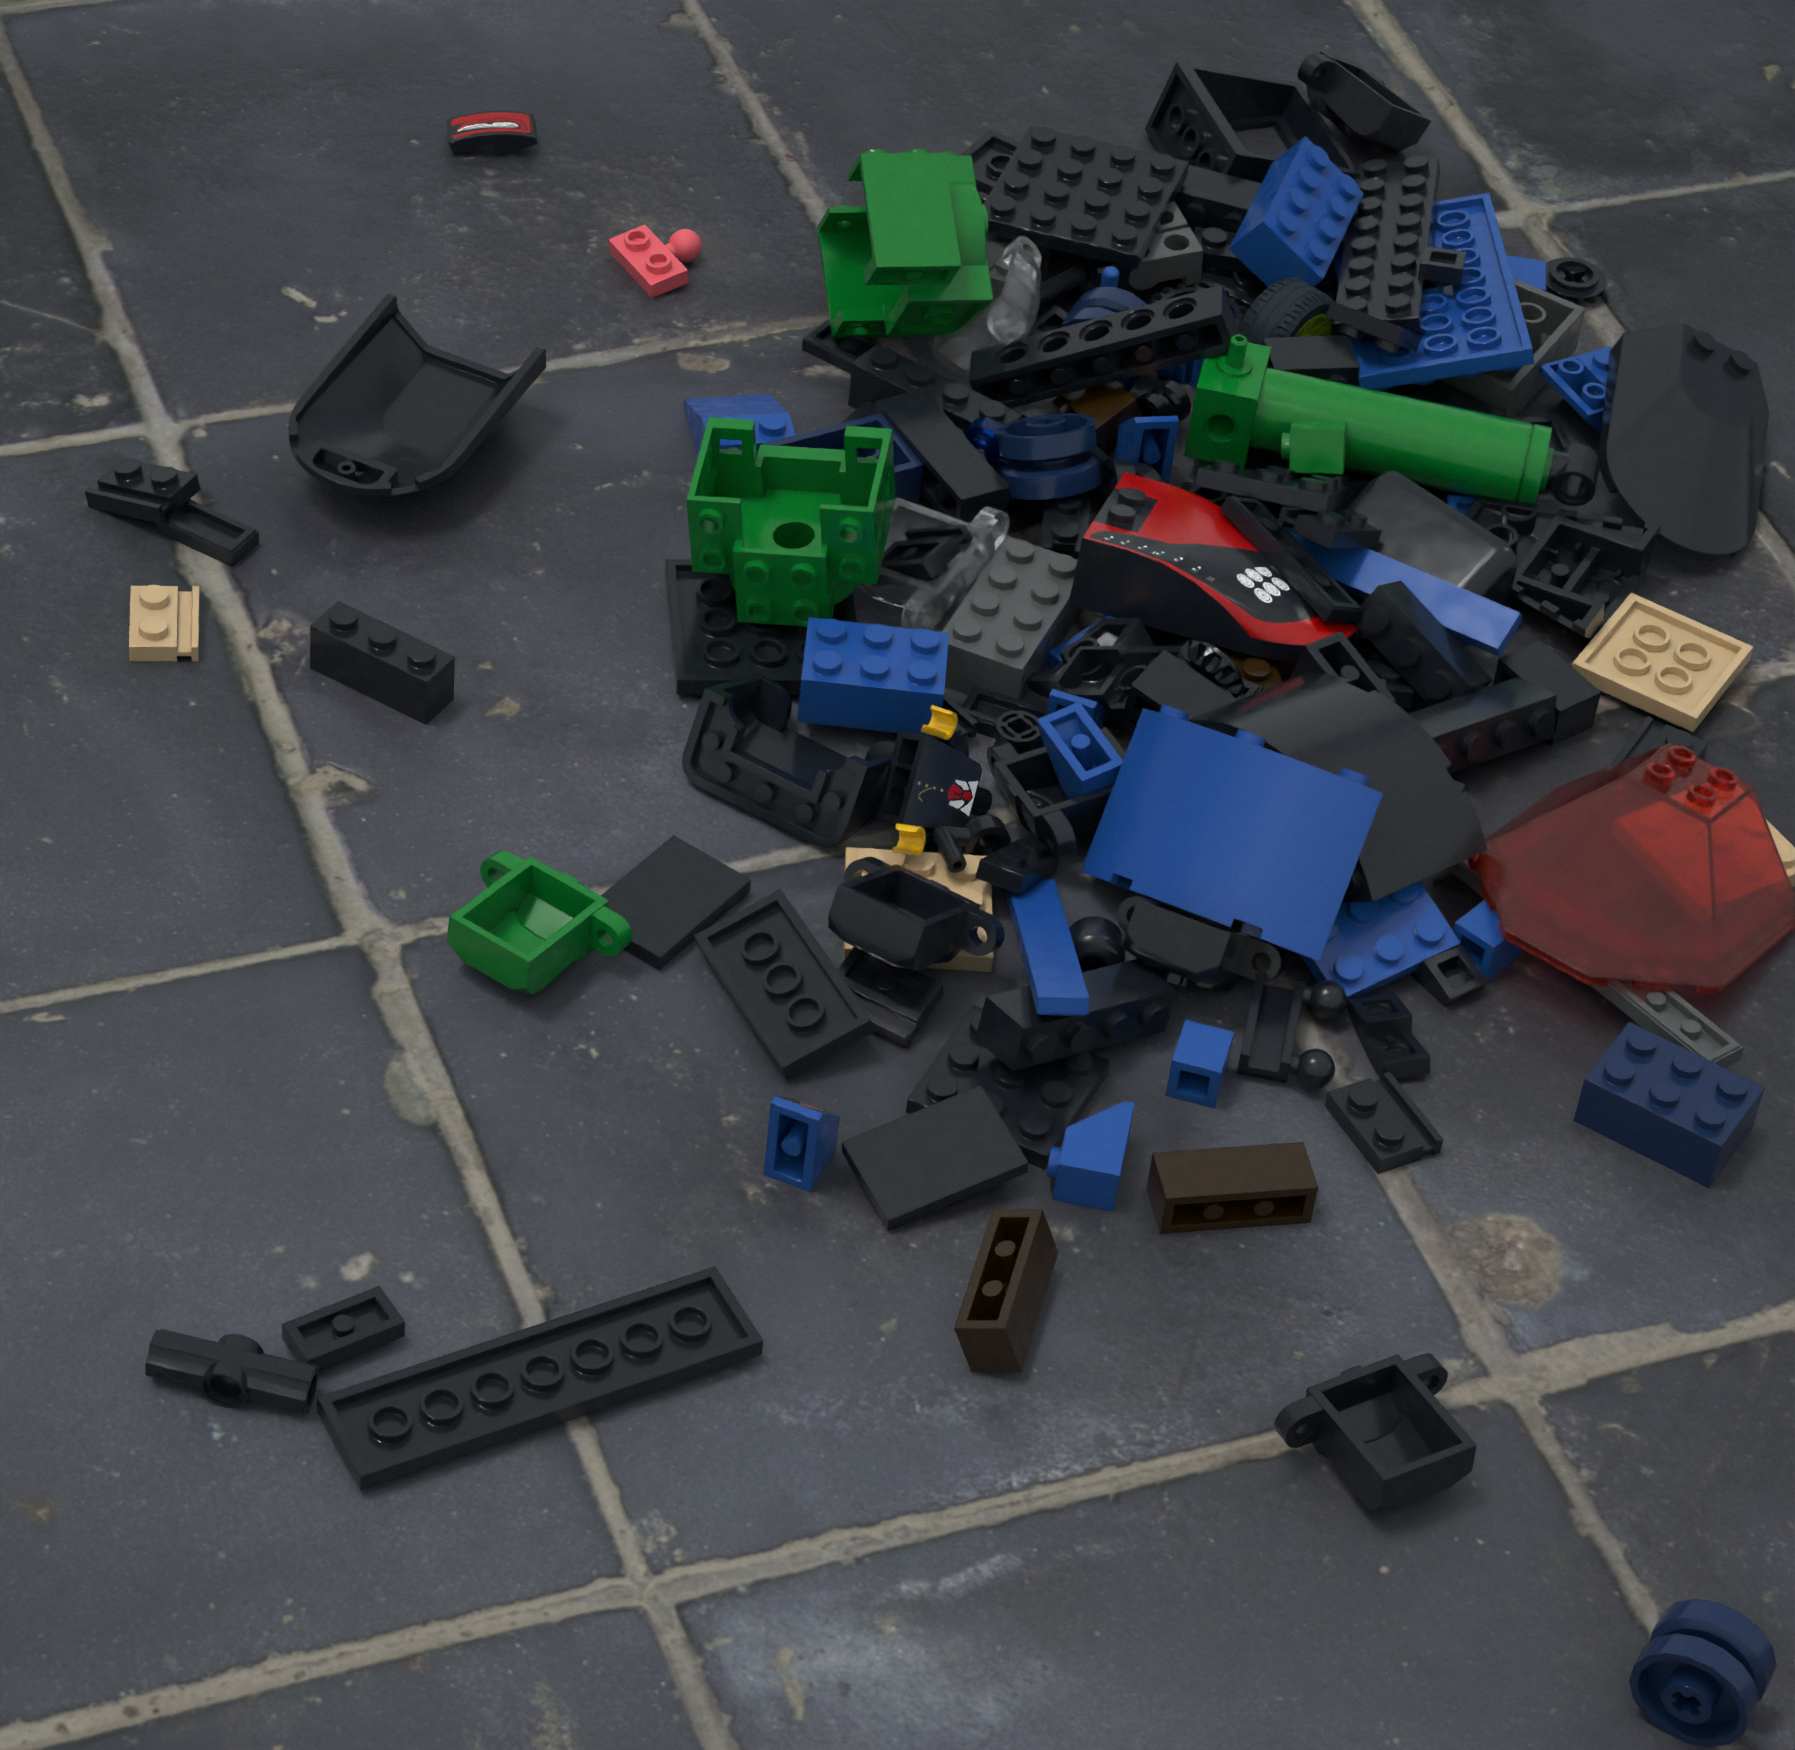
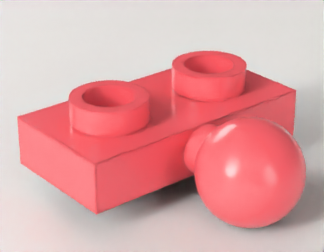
[608,224,702,298]

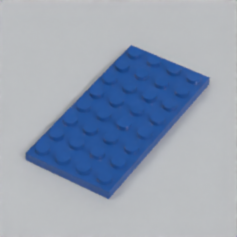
[1332,193,1534,392]

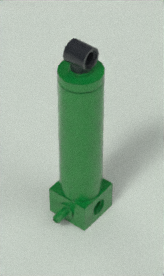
[1184,335,1600,506]

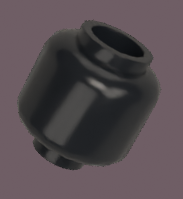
[1069,916,1126,972]

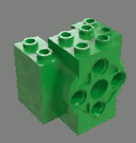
[817,149,993,339]
[686,417,896,627]

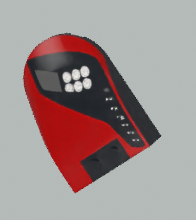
[1068,472,1359,662]

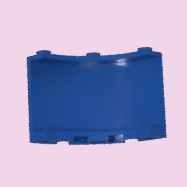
[1081,704,1383,961]

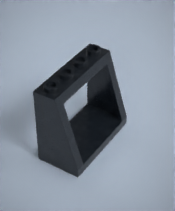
[1145,62,1361,184]

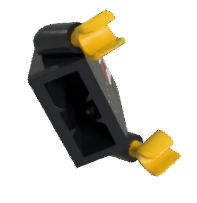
[875,705,992,856]

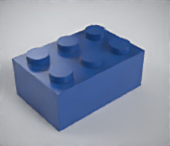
[797,617,949,736]

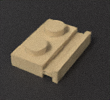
[129,585,200,662]

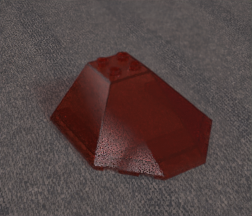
[1467,743,1795,995]

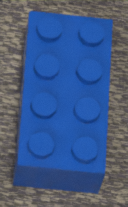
[1229,136,1364,287]

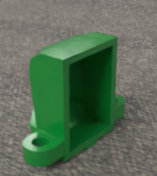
[447,850,633,995]

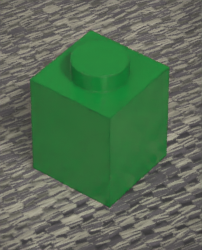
[1281,420,1347,474]

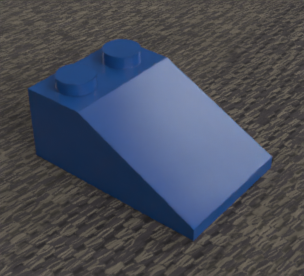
[683,394,796,457]

